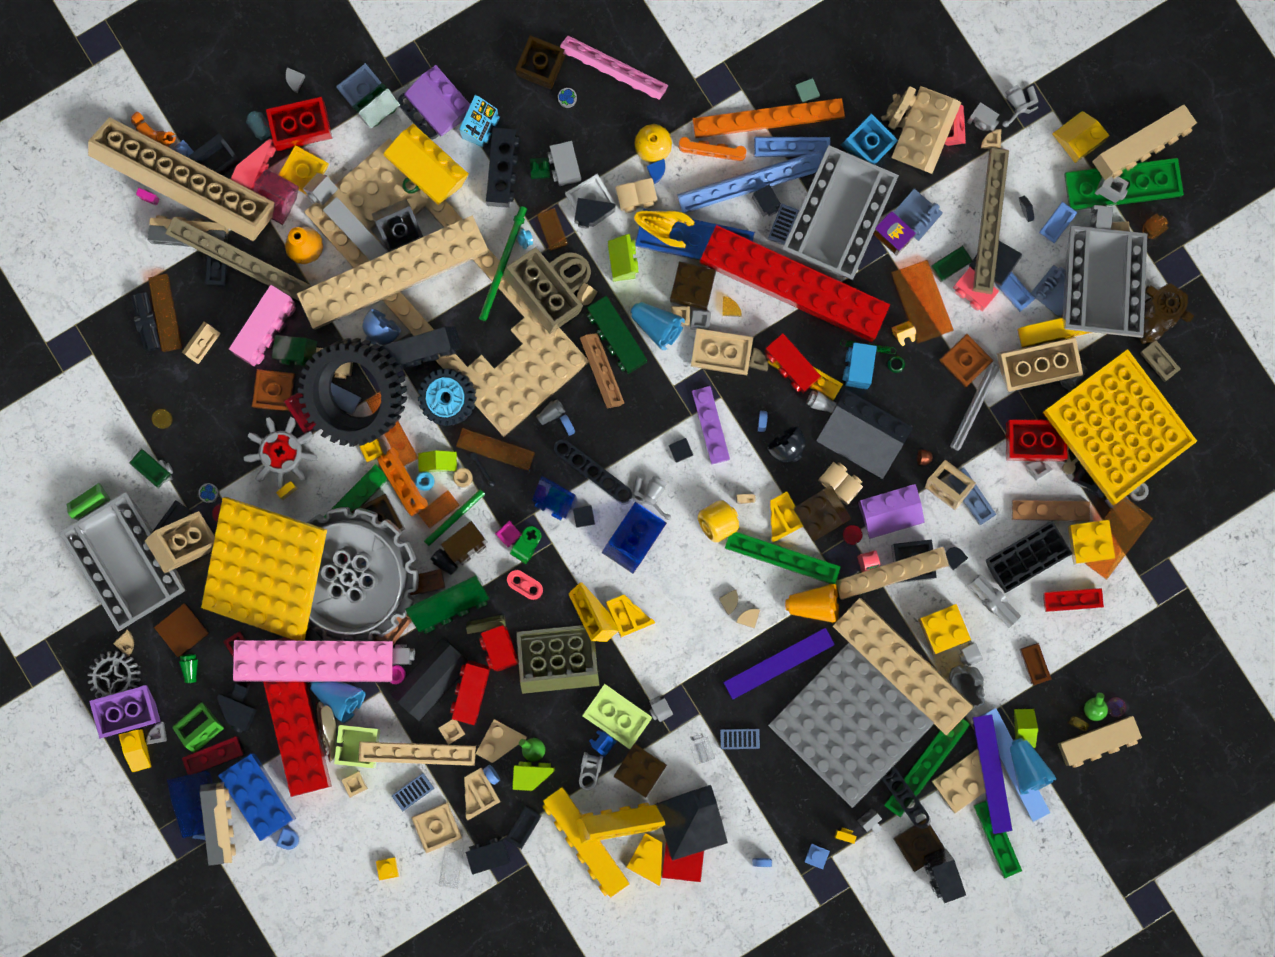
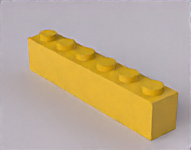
[542,787,630,898]

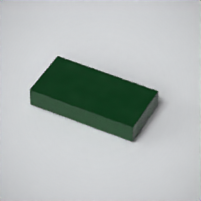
[930,245,972,282]
[129,448,171,489]

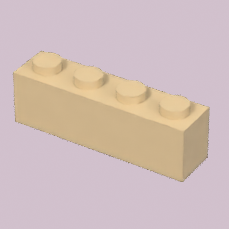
[1058,716,1142,768]

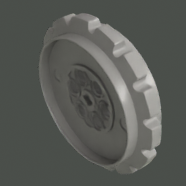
[307,507,419,641]

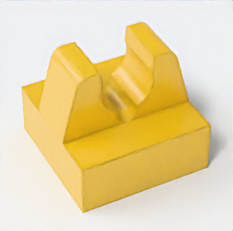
[892,321,916,346]

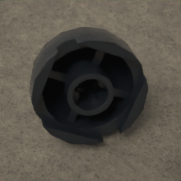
[767,426,806,462]

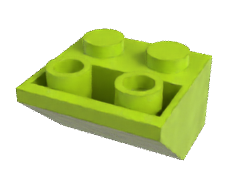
[607,234,639,282]
[513,762,555,791]

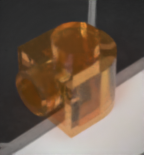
[1143,214,1168,239]

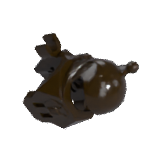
[1138,283,1194,344]

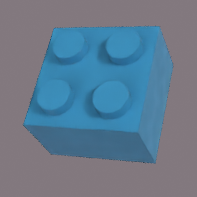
[841,114,898,165]
[842,343,877,389]

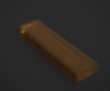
[148,274,182,352]
[366,392,418,466]

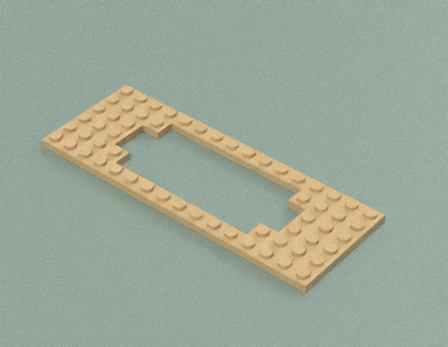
[304,138,589,437]

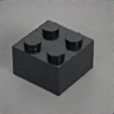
[372,199,423,252]
[891,539,937,583]
[923,848,966,904]

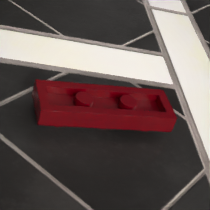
[182,736,244,776]

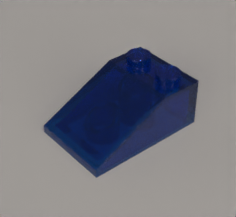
[532,476,578,521]
[601,502,667,574]
[167,771,212,838]

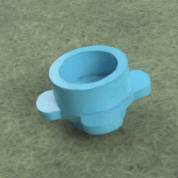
[517,229,533,250]

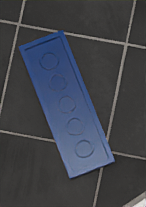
[635,209,755,260]

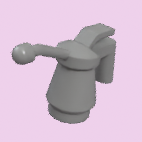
[1002,85,1038,127]
[632,476,671,520]

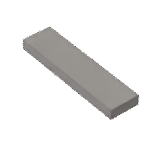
[323,197,389,261]

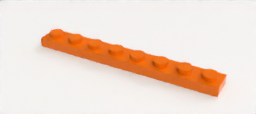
[693,98,845,138]

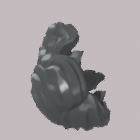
[949,665,985,708]

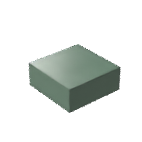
[795,78,820,104]

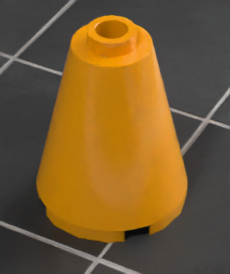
[285,227,323,265]
[785,584,839,623]

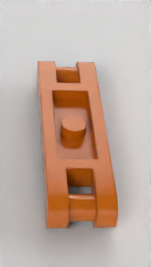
[679,137,746,161]
[378,448,428,516]

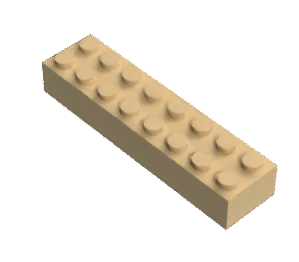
[833,598,974,735]

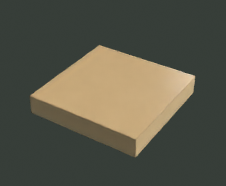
[411,802,462,853]

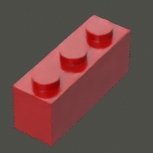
[765,334,821,393]
[450,661,491,725]

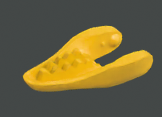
[634,211,695,248]

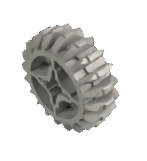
[87,651,141,698]

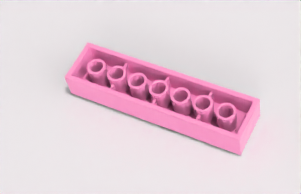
[233,640,393,682]

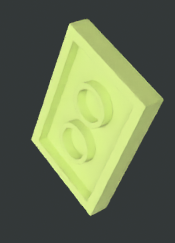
[583,684,652,749]

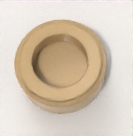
[453,468,473,488]

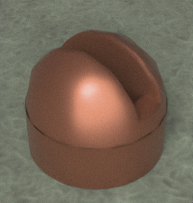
[917,449,933,465]

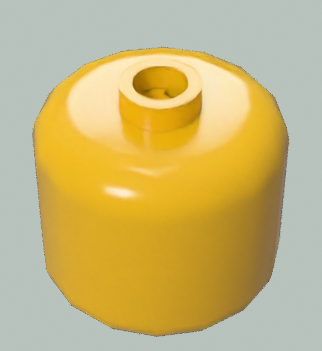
[698,500,739,543]

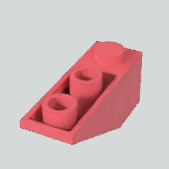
[230,139,276,192]

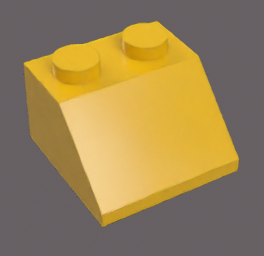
[1052,111,1109,163]

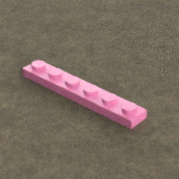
[560,36,668,100]

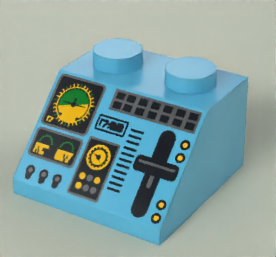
[459,95,500,147]

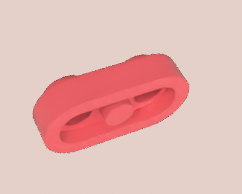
[507,570,543,600]

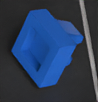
[590,730,617,757]

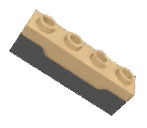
[148,215,229,247]
[200,782,236,865]

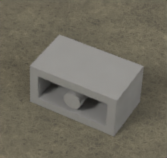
[547,141,581,186]

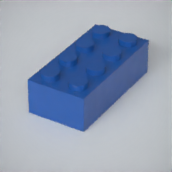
[218,754,296,841]

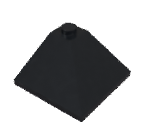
[655,785,728,861]

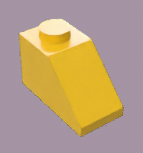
[119,730,152,772]

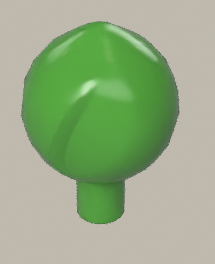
[1084,693,1108,721]
[519,738,545,762]

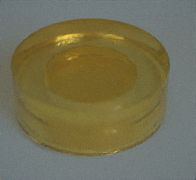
[152,409,172,429]

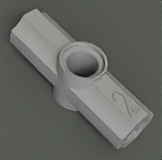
[969,574,1021,628]

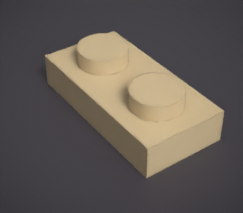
[182,322,221,364]

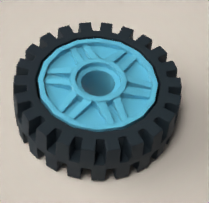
[418,369,477,426]

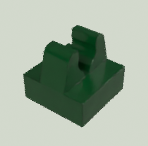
[530,158,550,179]

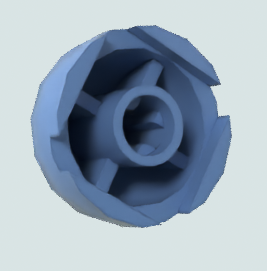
[362,309,401,345]

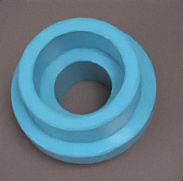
[415,472,435,491]

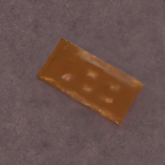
[891,260,954,344]
[1084,497,1153,580]

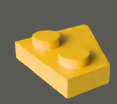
[605,595,655,638]

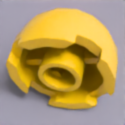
[635,124,672,162]

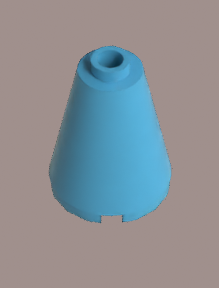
[631,302,685,350]
[310,682,365,723]
[1010,738,1056,795]

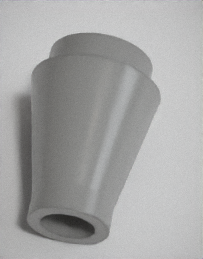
[806,390,836,413]

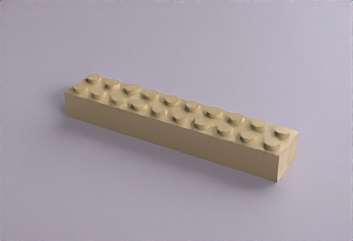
[88,117,275,241]
[297,215,489,330]

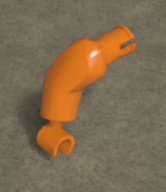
[131,112,176,147]

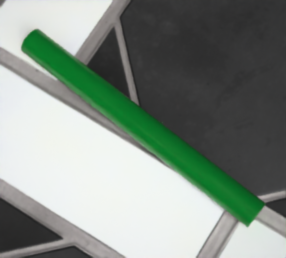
[424,489,485,546]

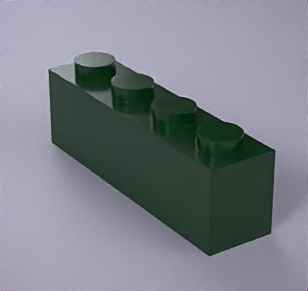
[586,296,647,374]

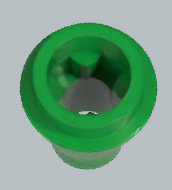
[179,654,198,683]

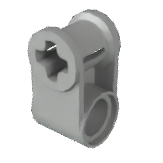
[579,752,603,790]

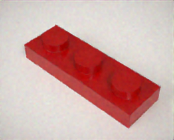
[1043,588,1104,612]

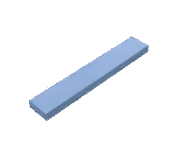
[981,708,1050,822]

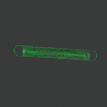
[840,340,896,354]

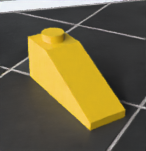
[568,582,619,642]

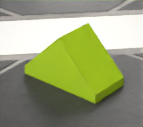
[418,450,457,473]
[1014,709,1038,748]

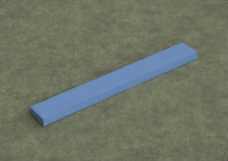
[677,150,824,213]

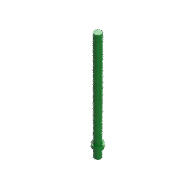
[479,206,527,321]

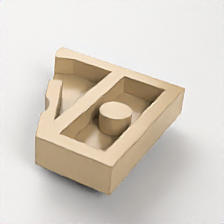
[888,86,917,130]
[476,719,527,763]

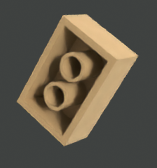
[145,511,215,573]

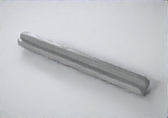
[950,363,999,450]

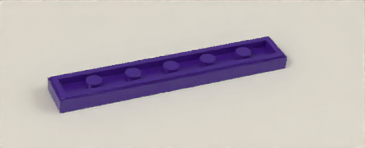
[723,628,835,700]
[972,714,1013,834]

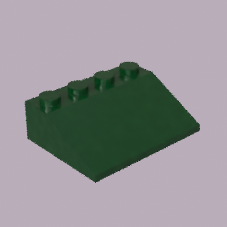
[405,575,490,634]

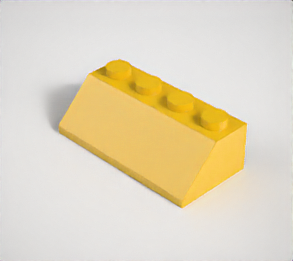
[383,124,469,205]
[577,802,665,844]

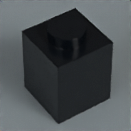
[752,184,781,217]

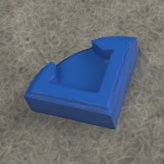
[647,159,665,184]

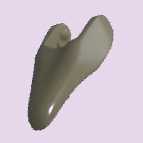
[316,701,336,762]

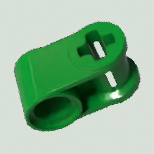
[510,526,541,564]

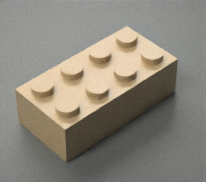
[892,86,961,174]

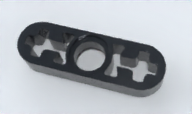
[398,93,439,140]

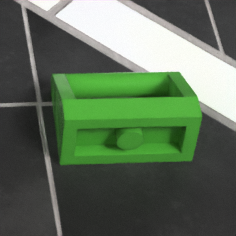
[66,483,111,521]
[172,702,224,753]

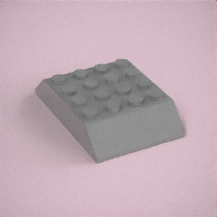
[783,145,899,280]
[1062,225,1147,338]
[59,492,186,632]

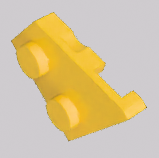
[770,491,804,543]
[626,833,662,886]

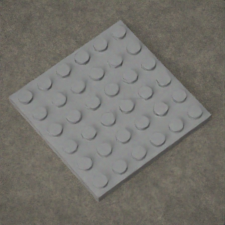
[768,643,934,808]

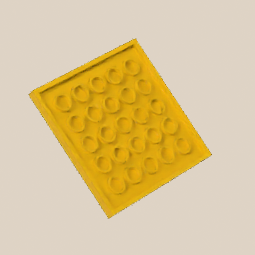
[1043,349,1197,505]
[201,497,327,641]

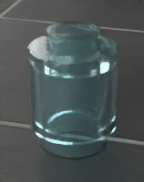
[246,111,271,140]

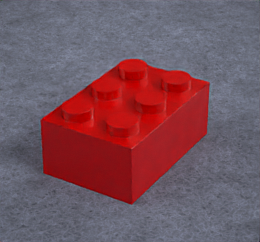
[266,97,333,151]
[1006,420,1068,462]
[479,625,519,671]

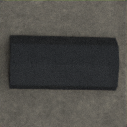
[985,521,1072,593]
[391,638,469,721]

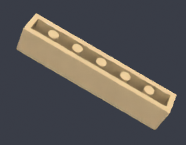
[1092,105,1197,180]

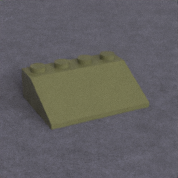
[517,625,599,694]

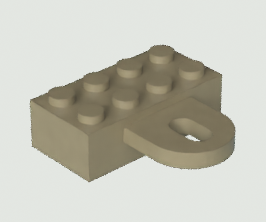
[503,247,591,334]

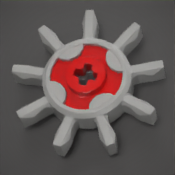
[244,417,318,489]

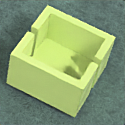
[334,725,380,768]

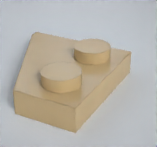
[464,768,501,820]

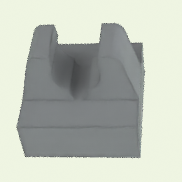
[857,808,882,834]

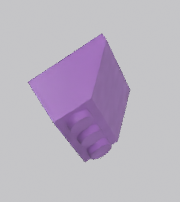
[404,65,470,137]
[858,484,925,539]
[89,685,161,739]

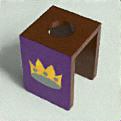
[873,212,916,256]

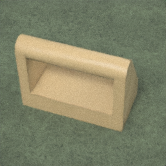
[925,460,976,510]

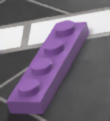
[692,386,730,465]

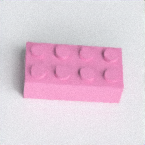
[229,285,296,367]

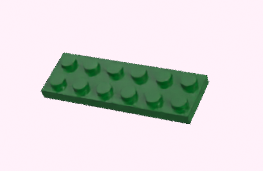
[1064,158,1184,210]

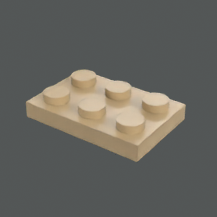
[691,328,753,376]
[931,748,985,813]

